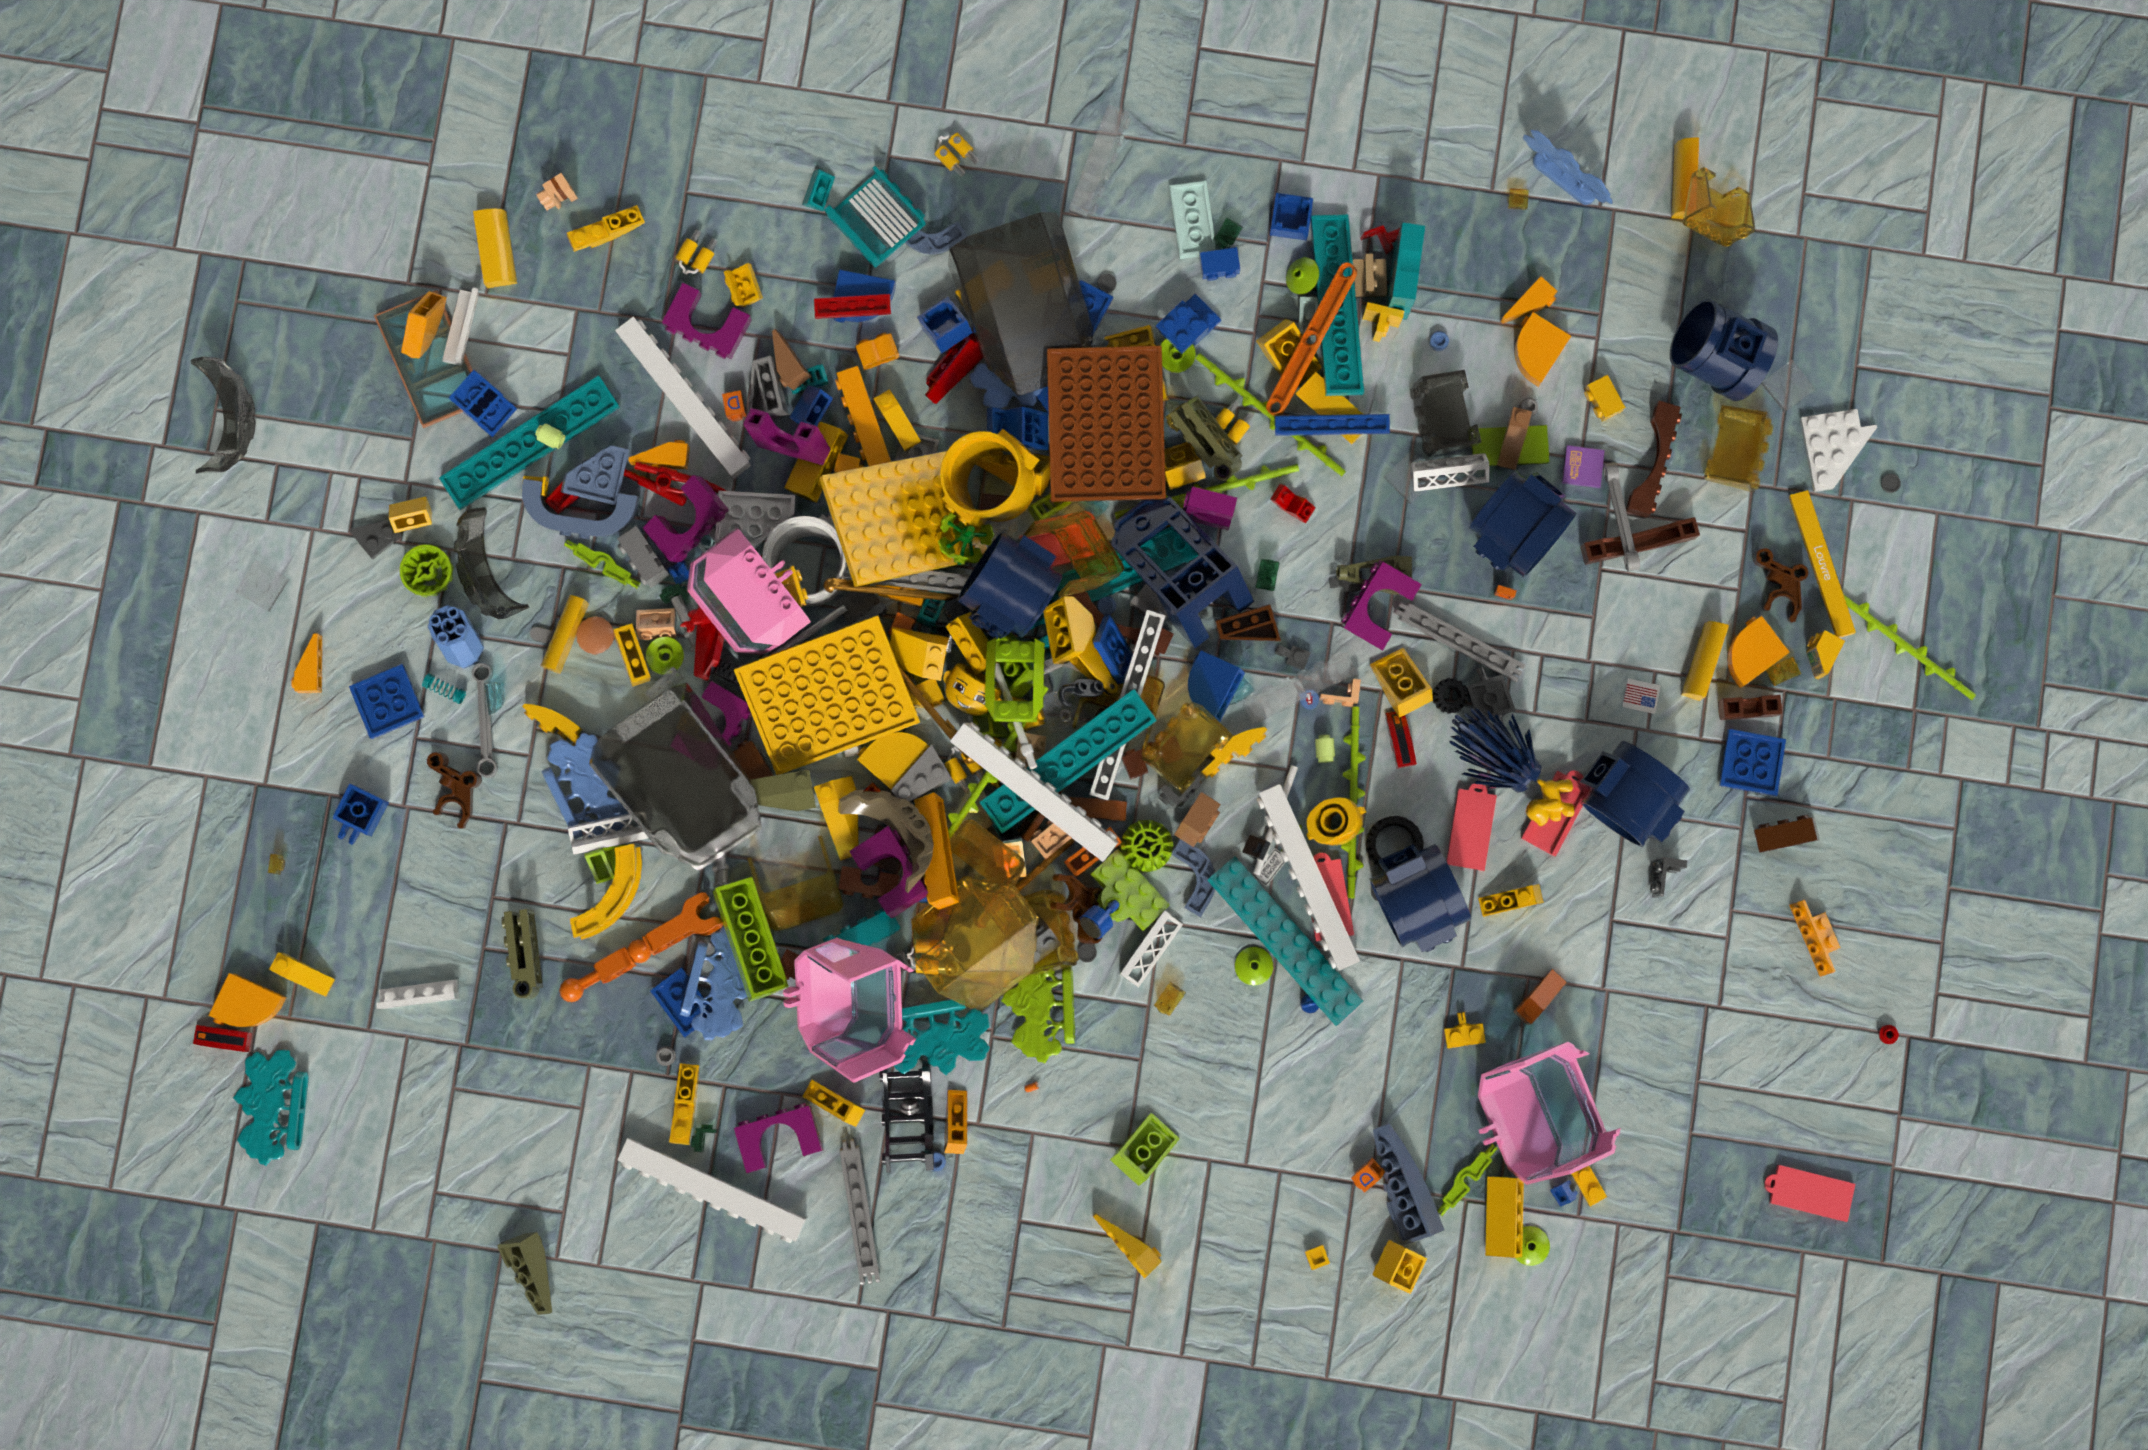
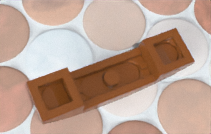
[1068,797,1127,821]

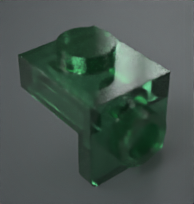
[1213,217,1243,249]
[1255,559,1280,591]
[659,583,691,604]
[691,1124,717,1152]

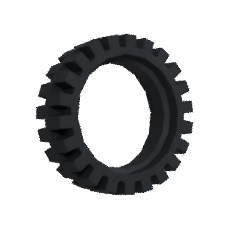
[1365,816,1424,870]

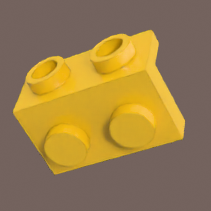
[724,263,763,308]

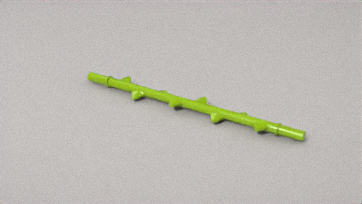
[1195,353,1346,477]
[1114,464,1299,519]
[1817,583,1976,700]
[948,686,1048,840]
[1341,707,1366,899]

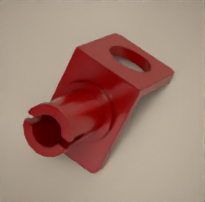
[1360,225,1401,254]

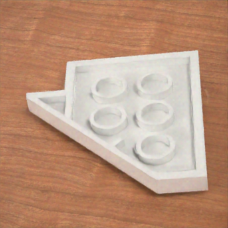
[1800,409,1877,492]
[715,491,796,549]

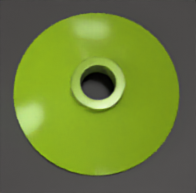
[1286,257,1319,295]
[1160,339,1196,373]
[646,637,684,675]
[1235,947,1273,986]
[1515,1226,1550,1266]

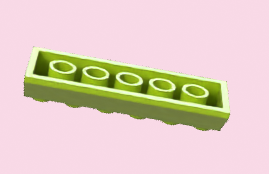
[713,877,789,1002]

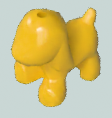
[1525,779,1574,826]

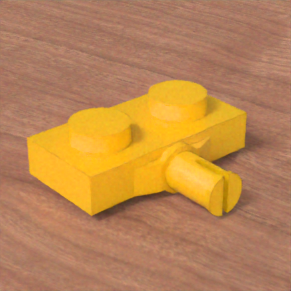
[1444,1012,1486,1048]

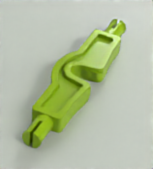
[564,539,641,589]
[1437,1143,1498,1217]

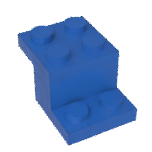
[1155,294,1221,354]
[448,370,517,437]
[987,407,1048,451]

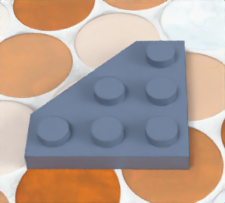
[561,445,629,505]

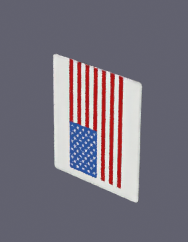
[1622,678,1661,714]

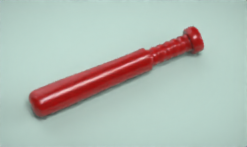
[624,469,687,506]

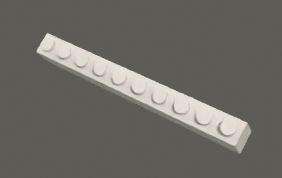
[615,317,751,479]
[1090,609,1166,800]
[950,722,1119,862]
[1256,784,1360,971]
[618,1138,806,1243]

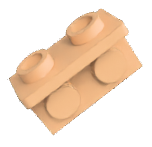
[636,608,676,640]
[1030,820,1072,859]

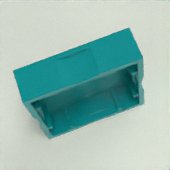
[1386,222,1425,320]

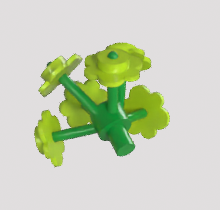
[938,512,994,565]

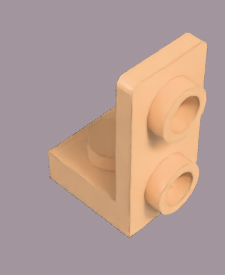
[1319,679,1361,707]

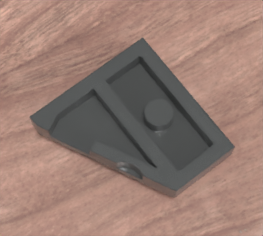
[349,520,403,559]

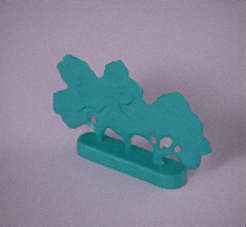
[876,998,990,1075]
[233,1050,309,1166]

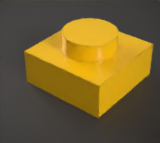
[1304,1244,1330,1270]

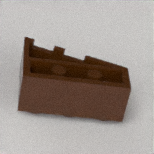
[1213,604,1281,641]
[1754,814,1820,853]

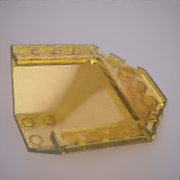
[911,876,1039,1011]

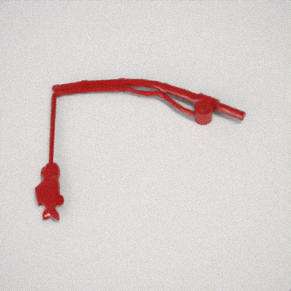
[634,462,767,633]

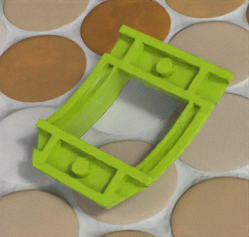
[985,638,1045,722]

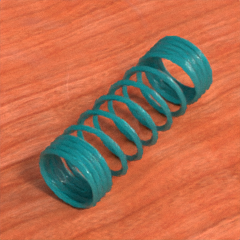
[422,673,466,704]

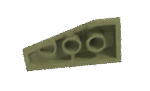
[733,770,816,811]
[497,1232,552,1315]

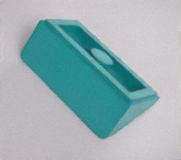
[802,169,835,212]

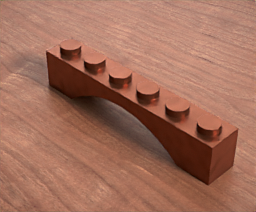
[1626,401,1682,518]
[1580,517,1700,565]
[1064,585,1174,656]

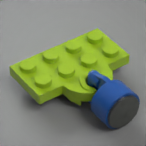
[1080,849,1170,939]

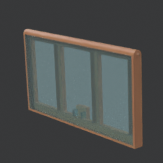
[374,290,473,428]

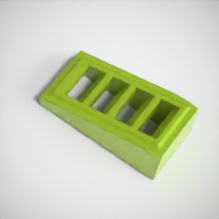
[1028,493,1072,525]

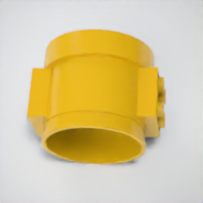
[940,429,1040,529]

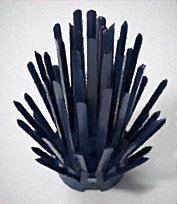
[1449,708,1542,793]

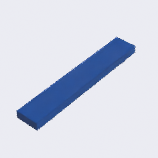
[1275,414,1390,436]

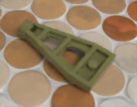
[1336,556,1412,595]

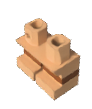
[536,173,578,210]

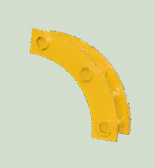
[570,843,642,940]

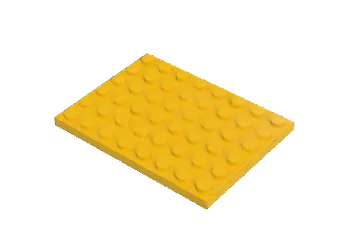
[819,451,987,587]
[734,615,920,775]

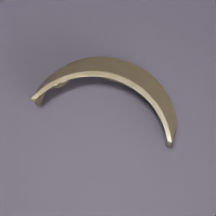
[838,789,933,893]

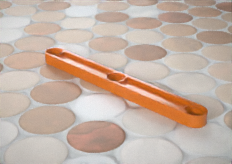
[1266,262,1357,416]

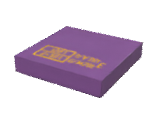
[1562,445,1605,488]

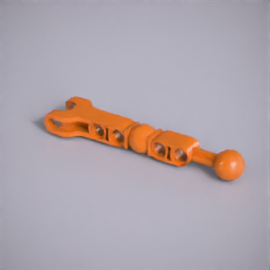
[559,892,723,1002]

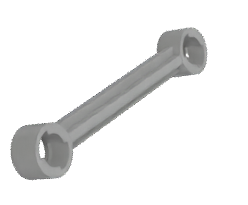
[1603,462,1640,572]
[472,663,498,778]

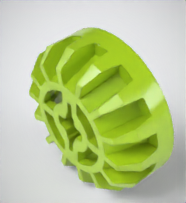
[399,545,454,598]
[1121,819,1173,872]

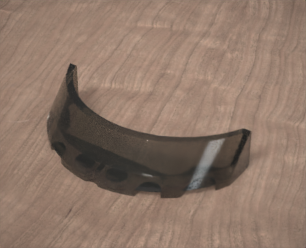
[191,357,256,474]
[454,507,530,619]

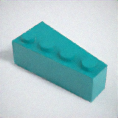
[821,908,901,946]

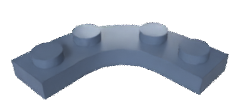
[891,211,968,255]
[1172,839,1215,918]

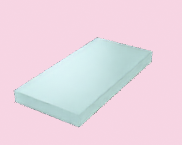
[1169,180,1217,259]

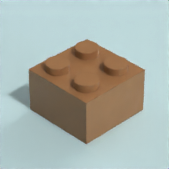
[1174,792,1221,847]

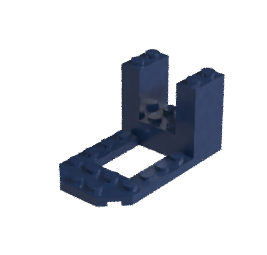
[1111,497,1254,649]

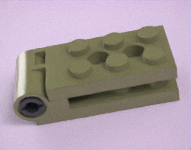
[1170,395,1243,481]
[501,909,543,999]

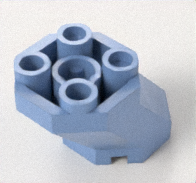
[428,605,484,669]

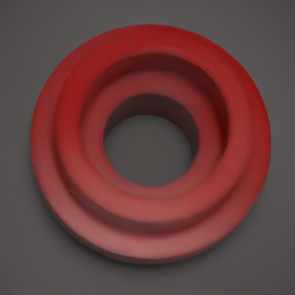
[1879,1025,1899,1044]

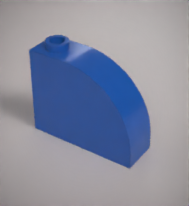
[834,270,896,323]
[1188,651,1245,724]

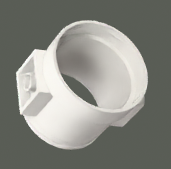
[762,514,848,607]

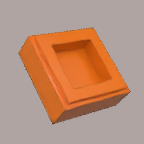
[1494,585,1517,600]

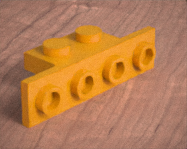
[1789,900,1841,977]

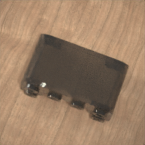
[1410,369,1482,457]

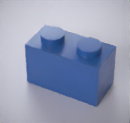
[1199,247,1240,281]
[789,385,833,426]

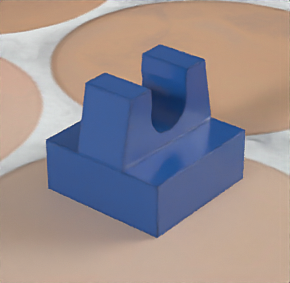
[667,560,689,586]
[1550,1180,1578,1207]

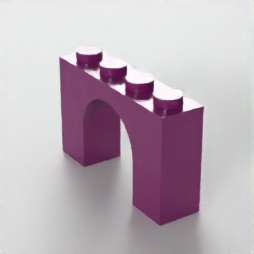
[662,283,752,359]
[743,408,831,465]
[643,475,729,563]
[1183,486,1237,531]
[1341,560,1422,651]
[670,681,751,772]
[849,826,928,918]
[734,1103,823,1174]

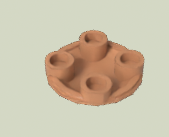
[576,616,615,655]

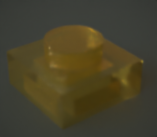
[1508,188,1529,210]
[268,854,285,875]

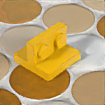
[1362,302,1404,342]

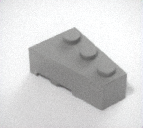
[747,356,789,419]
[617,526,670,588]
[892,744,952,803]

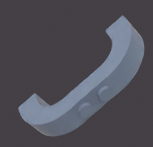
[522,479,640,539]

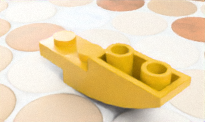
[567,205,645,252]
[522,704,583,746]
[1201,727,1268,778]
[669,1063,700,1145]

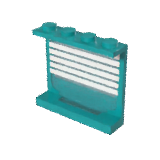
[824,166,926,268]

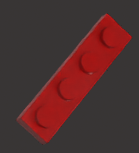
[814,294,891,319]

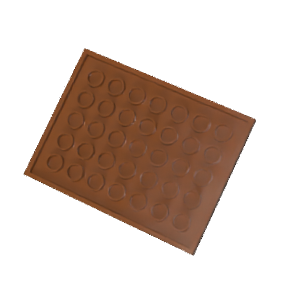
[1047,346,1166,502]

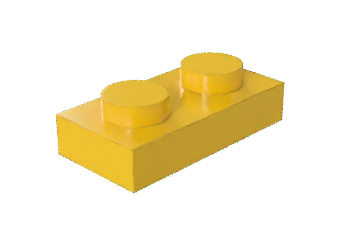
[1571,1166,1607,1207]

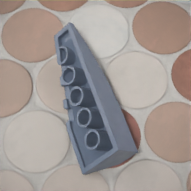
[1373,1124,1444,1246]

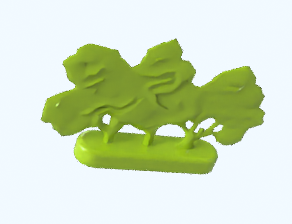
[1001,951,1075,1063]

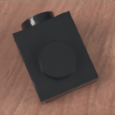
[987,824,1020,845]
[1242,835,1271,860]

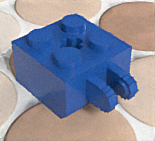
[333,784,389,845]

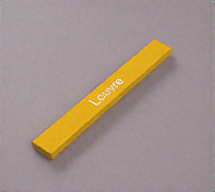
[1789,490,1856,638]

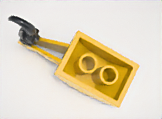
[1043,596,1118,707]

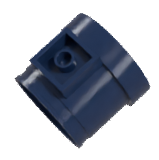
[1670,299,1778,401]
[1469,470,1577,578]
[957,531,1062,639]
[1580,740,1690,847]
[1369,844,1471,952]

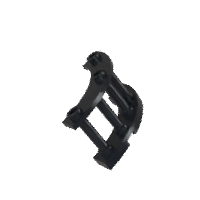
[879,1061,934,1173]

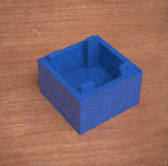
[1270,193,1313,241]
[917,296,973,354]

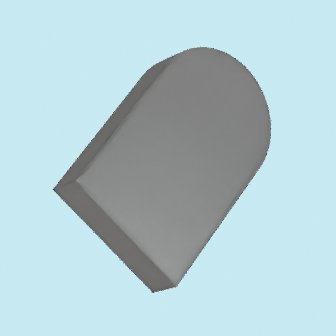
[530,627,554,644]

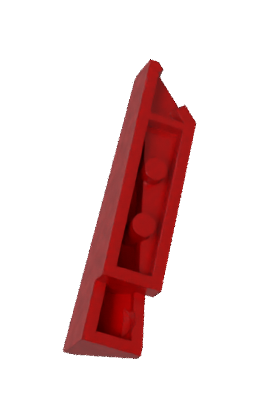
[925,324,999,404]
[694,586,730,681]

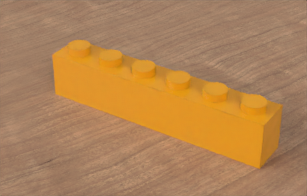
[835,366,891,466]
[914,792,959,910]

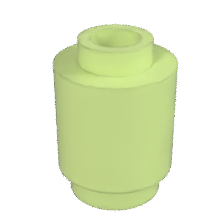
[535,423,566,449]
[1315,735,1335,763]

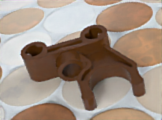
[1753,548,1808,623]
[427,752,482,829]
[1050,874,1103,944]

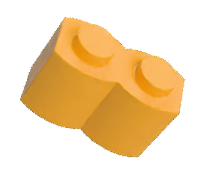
[856,332,899,370]

